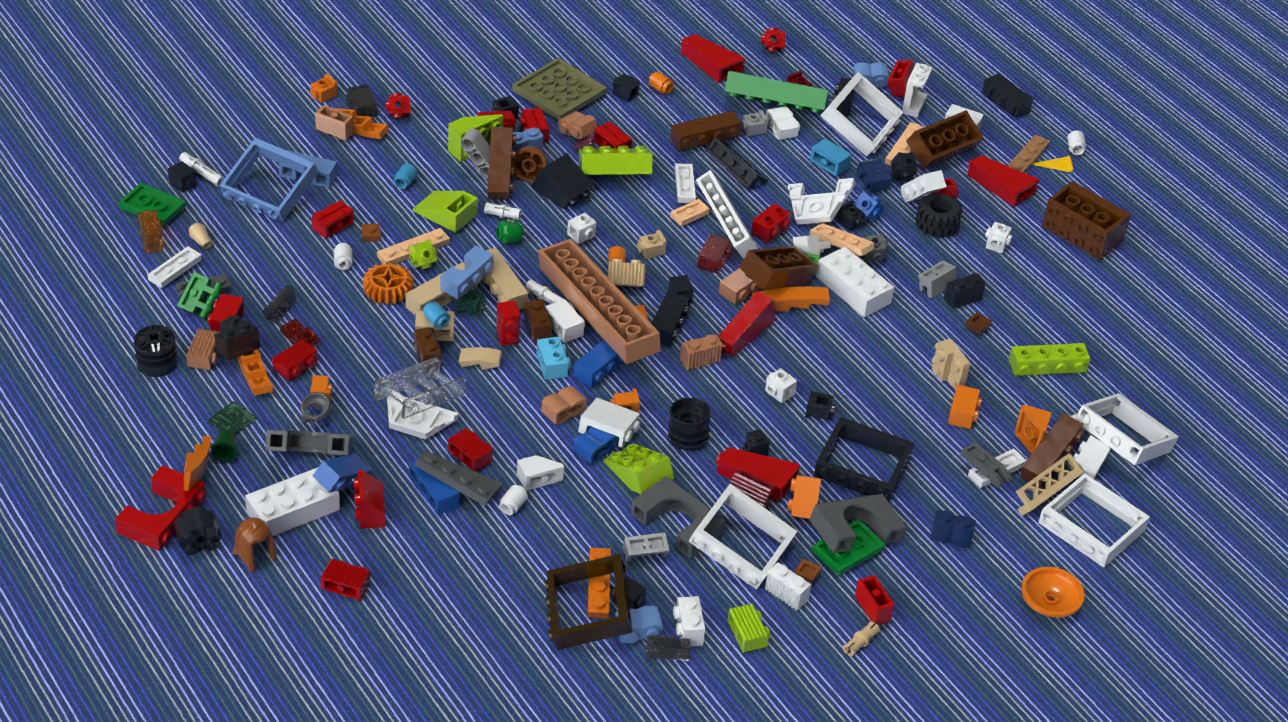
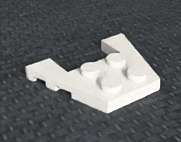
[788,178,855,225]

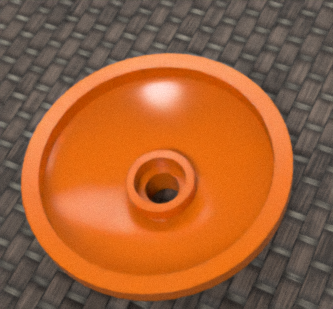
[1021,567,1085,618]

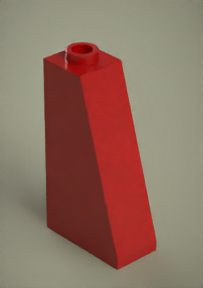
[681,34,745,83]
[967,155,1039,207]
[718,291,775,356]
[716,447,800,503]

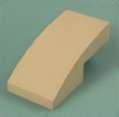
[459,347,502,370]

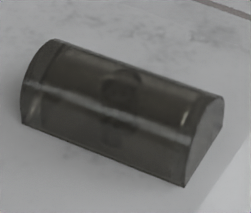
[263,285,296,324]
[646,636,690,661]

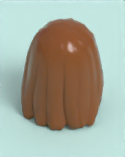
[232,517,277,572]

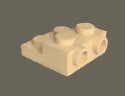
[931,339,970,390]

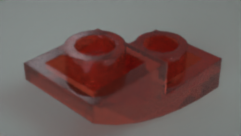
[280,318,320,346]

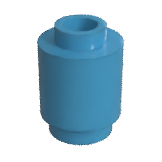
[394,163,417,189]
[423,302,450,329]

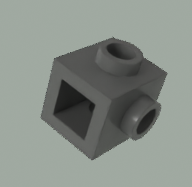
[863,234,889,263]

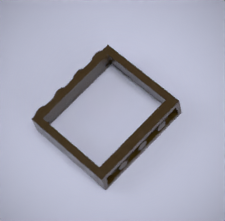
[545,554,633,650]

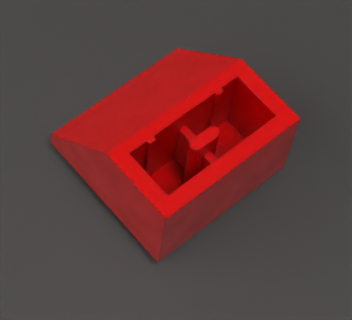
[354,470,385,529]

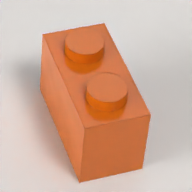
[948,384,982,429]

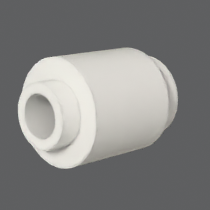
[1067,131,1086,155]
[334,243,353,270]
[499,485,528,515]

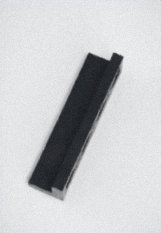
[705,137,768,190]

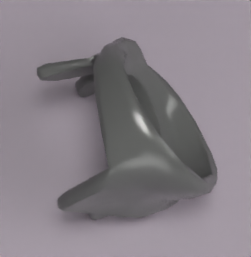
[300,392,333,429]

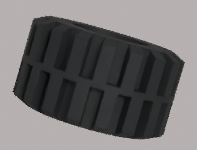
[916,193,963,238]

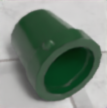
[210,430,239,463]

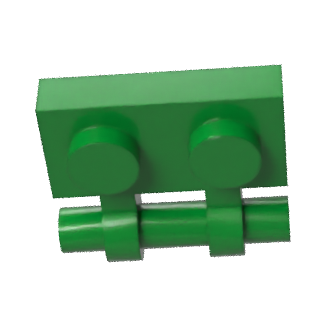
[177,272,223,319]

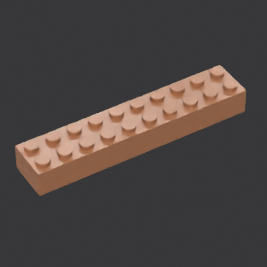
[538,239,661,364]

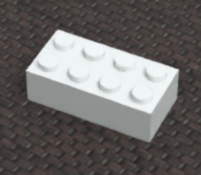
[816,247,894,317]
[245,468,340,536]

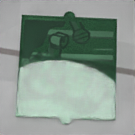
[208,401,257,435]

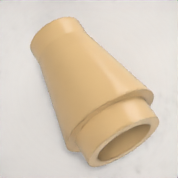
[188,223,212,250]

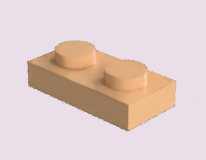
[670,199,710,227]

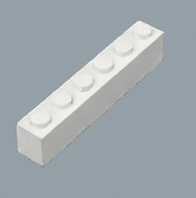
[696,170,759,259]

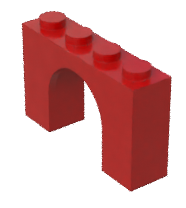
[115,465,207,551]

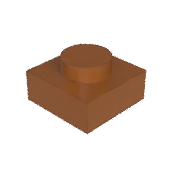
[361,224,381,242]
[794,559,822,585]

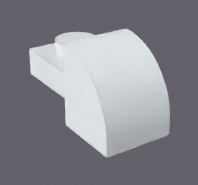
[793,235,831,255]

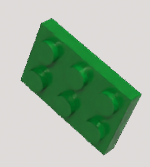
[119,183,186,227]
[811,519,886,576]

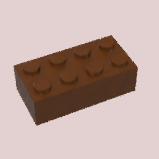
[906,110,984,170]
[740,245,819,290]

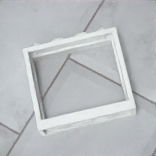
[821,72,903,157]
[1075,393,1179,465]
[1038,473,1150,567]
[689,484,797,590]

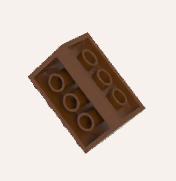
[1042,181,1131,260]

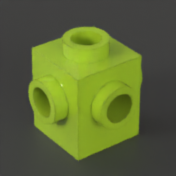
[408,240,437,269]

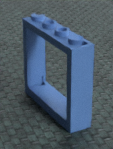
[219,138,318,222]

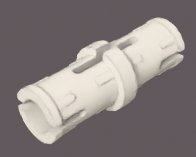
[484,202,522,220]

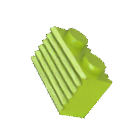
[727,603,770,653]

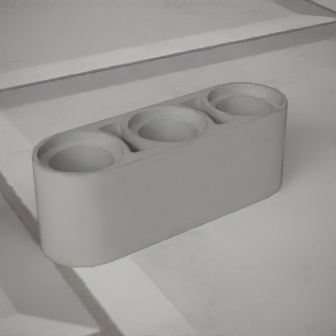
[460,129,490,179]

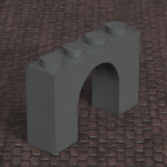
[265,429,354,455]
[631,476,726,560]
[810,494,907,553]

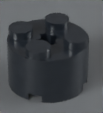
[174,506,222,555]

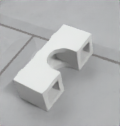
[901,170,946,203]

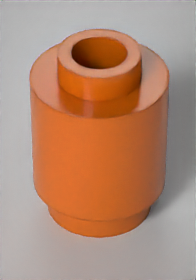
[649,72,674,94]
[608,246,626,263]

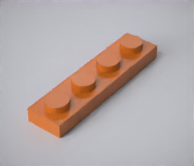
[587,548,611,618]

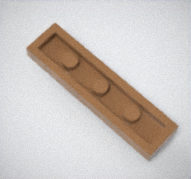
[1008,135,1050,173]

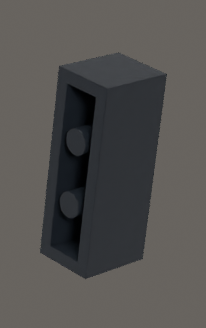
[982,73,1033,118]
[651,291,690,346]

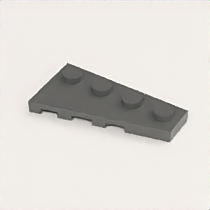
[415,451,503,506]

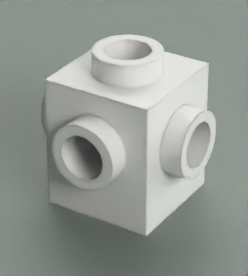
[567,213,597,244]
[985,222,1013,254]
[765,368,797,403]

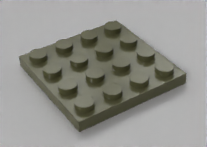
[512,58,607,120]

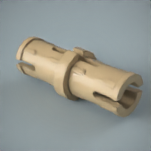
[843,621,880,657]

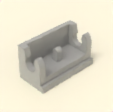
[918,261,956,298]
[622,532,669,562]

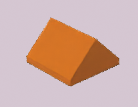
[1014,405,1052,454]

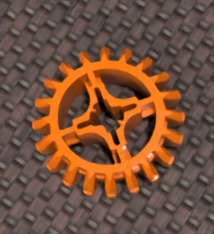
[363,263,414,305]

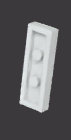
[675,164,696,203]
[148,247,202,288]
[968,449,1027,488]

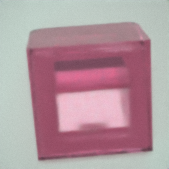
[573,134,595,152]

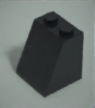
[531,153,594,209]

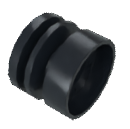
[134,325,178,377]
[668,398,711,450]

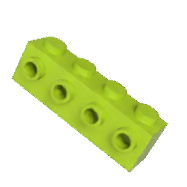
[1009,343,1090,376]

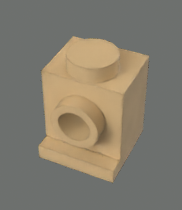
[637,230,667,259]

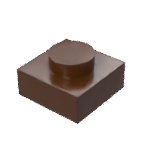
[965,312,992,335]

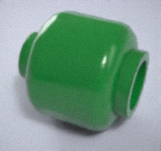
[496,220,524,244]

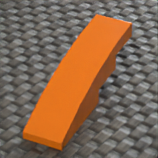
[332,108,389,139]
[751,286,830,312]
[237,349,273,396]
[184,436,211,491]

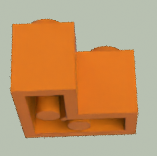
[787,474,821,519]

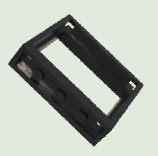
[814,417,914,502]

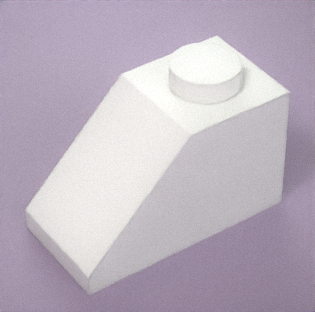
[517,455,564,491]

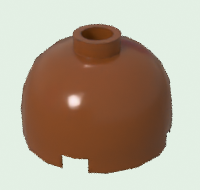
[512,146,547,182]

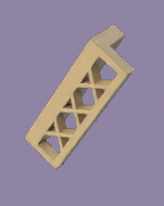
[1016,453,1083,516]

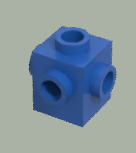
[853,191,885,221]

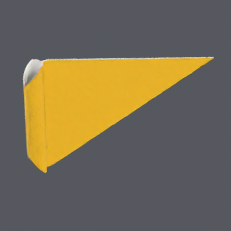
[1033,156,1073,173]

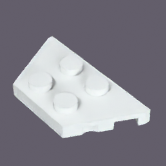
[387,392,458,439]

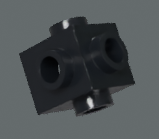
[891,152,917,181]

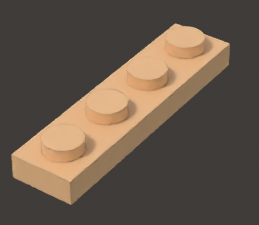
[885,122,924,166]
[810,223,874,256]
[377,228,450,265]

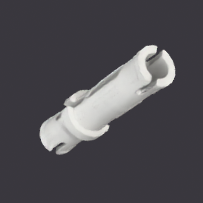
[179,152,225,187]
[525,279,576,311]

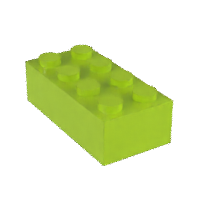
[579,146,652,175]

